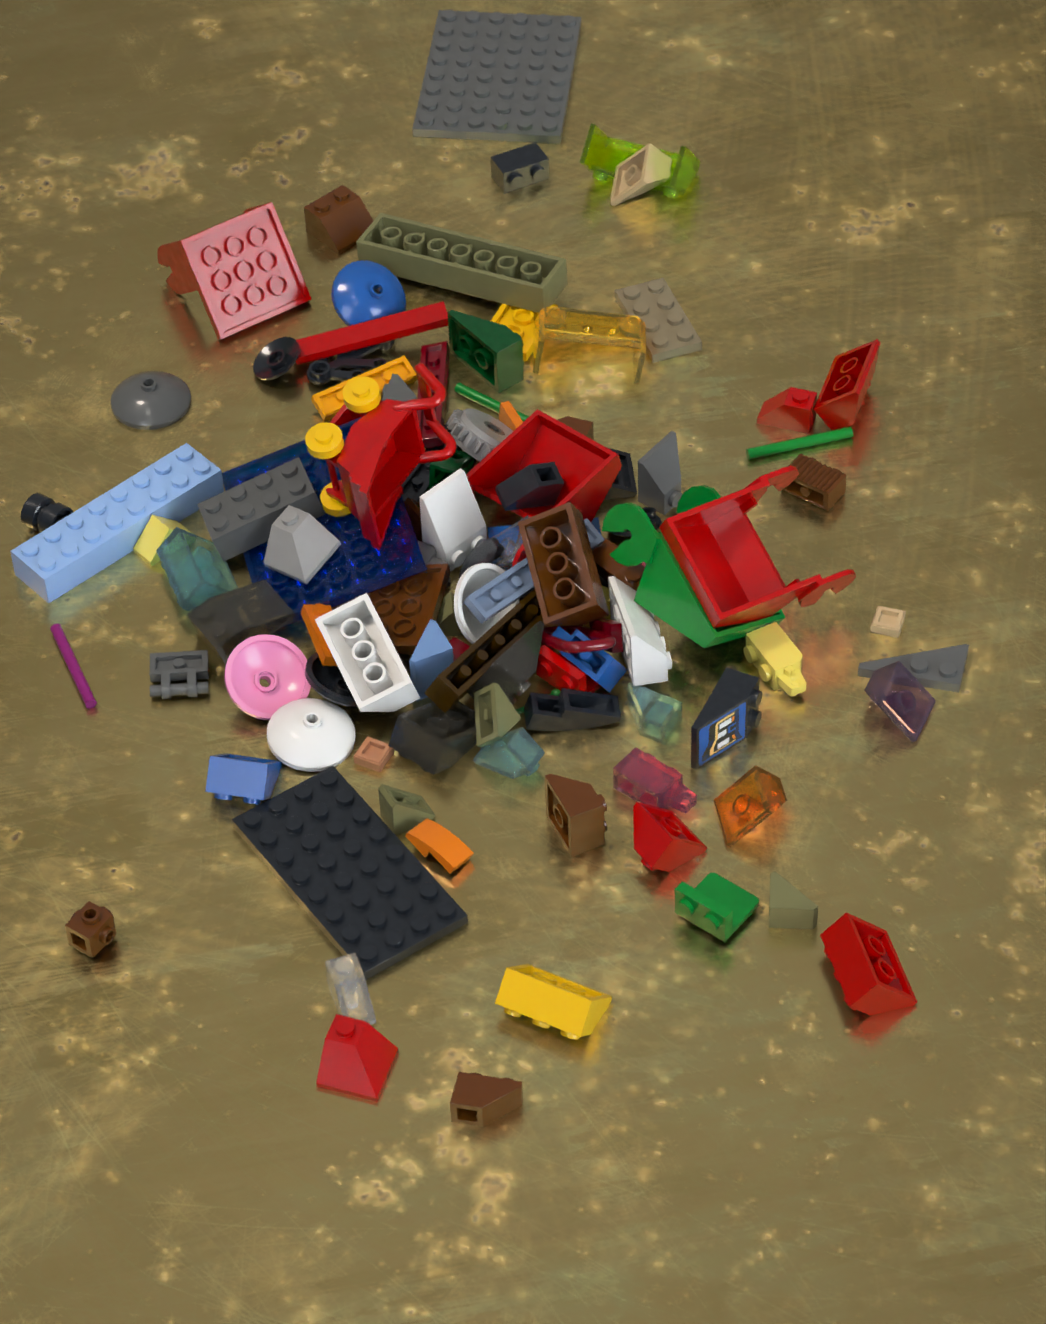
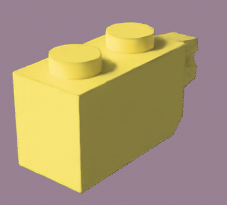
[743,622,806,697]

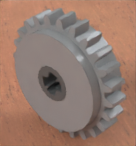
[446,408,513,461]

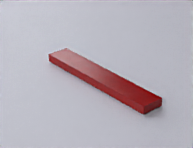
[296,301,448,365]

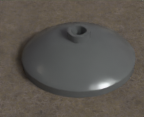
[110,371,191,430]

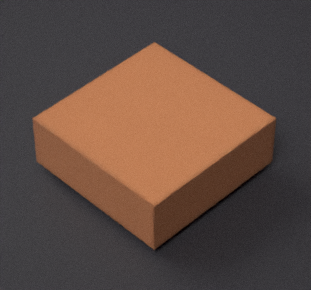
[353,736,394,772]

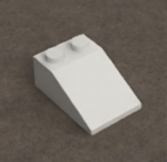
[419,468,487,571]

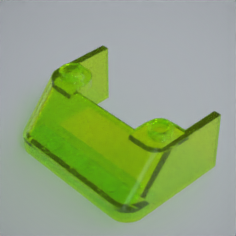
[579,124,701,199]

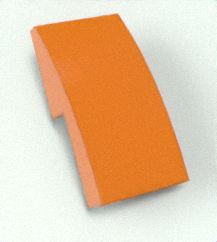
[405,818,474,874]

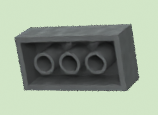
[197,457,325,562]

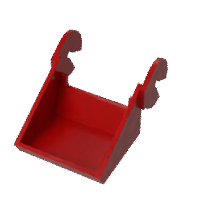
[466,409,622,567]
[659,465,856,628]

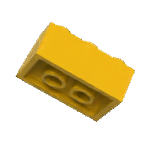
[495,964,612,1040]

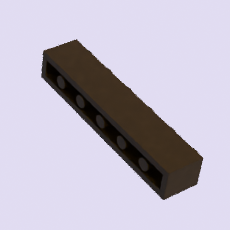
[424,589,544,713]

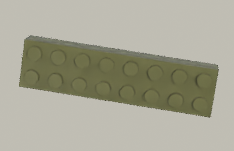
[356,213,568,314]

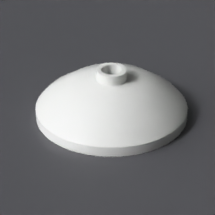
[454,563,519,644]
[267,698,355,772]

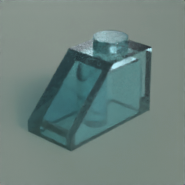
[473,727,545,779]

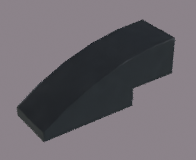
[524,688,621,731]

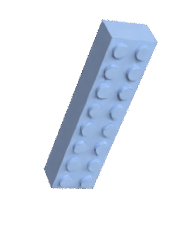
[10,443,224,603]

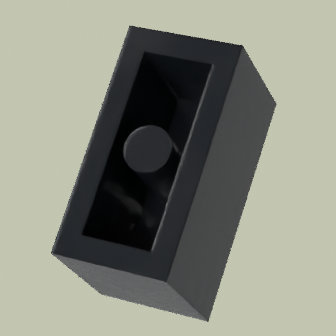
[490,142,550,194]

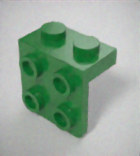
[675,873,759,942]

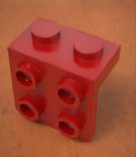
[536,645,601,693]

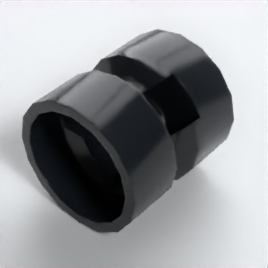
[21,493,73,532]

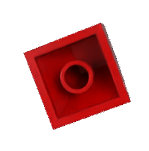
[633,802,707,872]
[316,1014,399,1102]

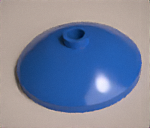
[331,260,406,326]

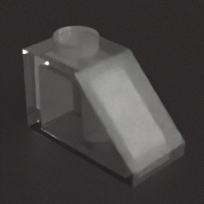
[325,953,376,1025]

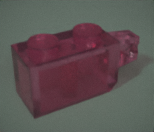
[613,747,697,814]

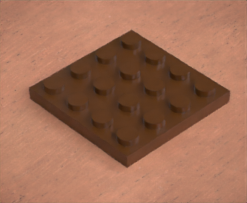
[315,564,451,654]

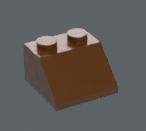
[304,185,373,255]
[545,774,607,857]

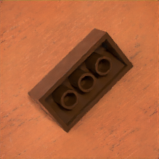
[518,502,609,626]

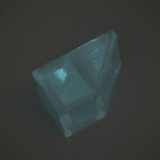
[627,682,682,745]

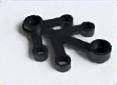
[307,340,395,385]

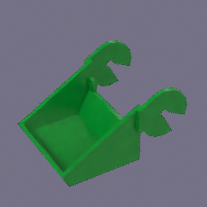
[602,485,786,648]

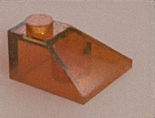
[713,765,787,847]

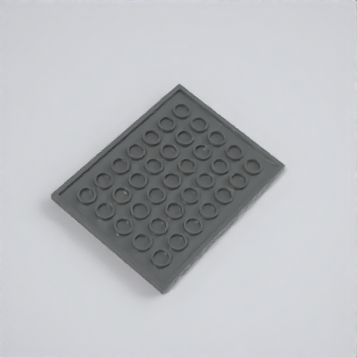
[413,10,581,144]

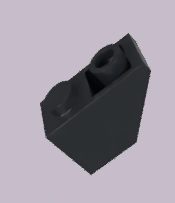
[495,462,564,511]

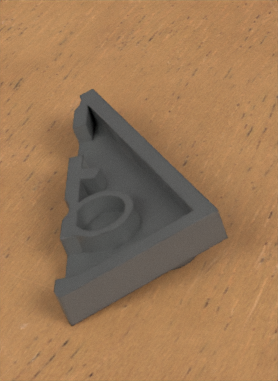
[858,644,969,693]

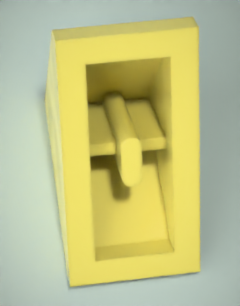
[133,515,195,566]

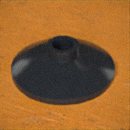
[253,337,300,380]

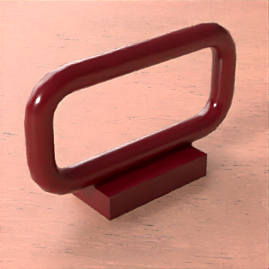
[532,617,623,653]

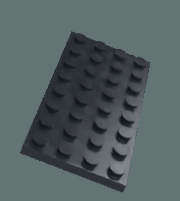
[232,766,468,981]

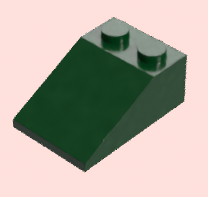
[447,310,524,393]

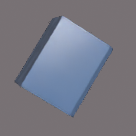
[409,620,454,701]

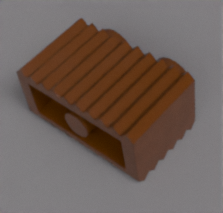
[782,453,846,511]

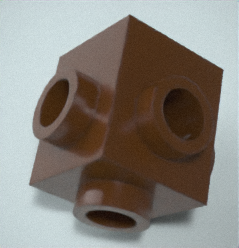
[65,901,116,958]

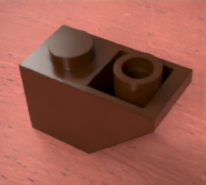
[450,1072,523,1127]

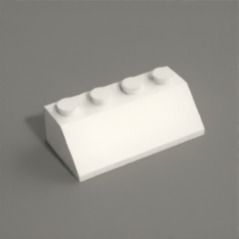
[608,576,672,686]
[315,593,420,712]

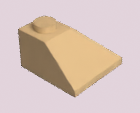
[610,143,672,206]

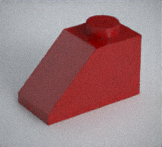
[756,387,817,434]

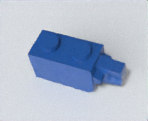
[552,626,628,692]

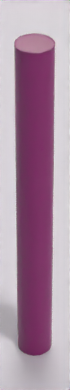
[50,624,97,709]

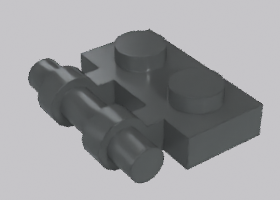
[149,650,209,699]

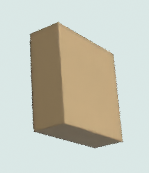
[871,606,906,638]

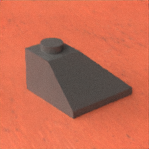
[638,431,682,515]

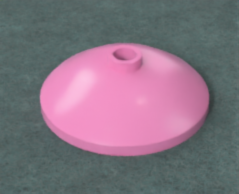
[224,634,311,720]

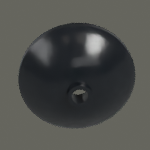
[305,652,358,708]

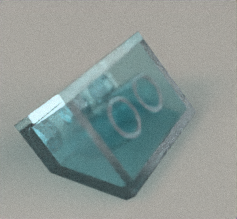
[156,527,244,615]

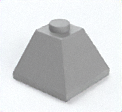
[264,505,341,585]

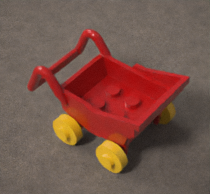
[305,363,457,550]

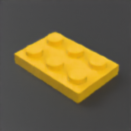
[491,303,558,361]

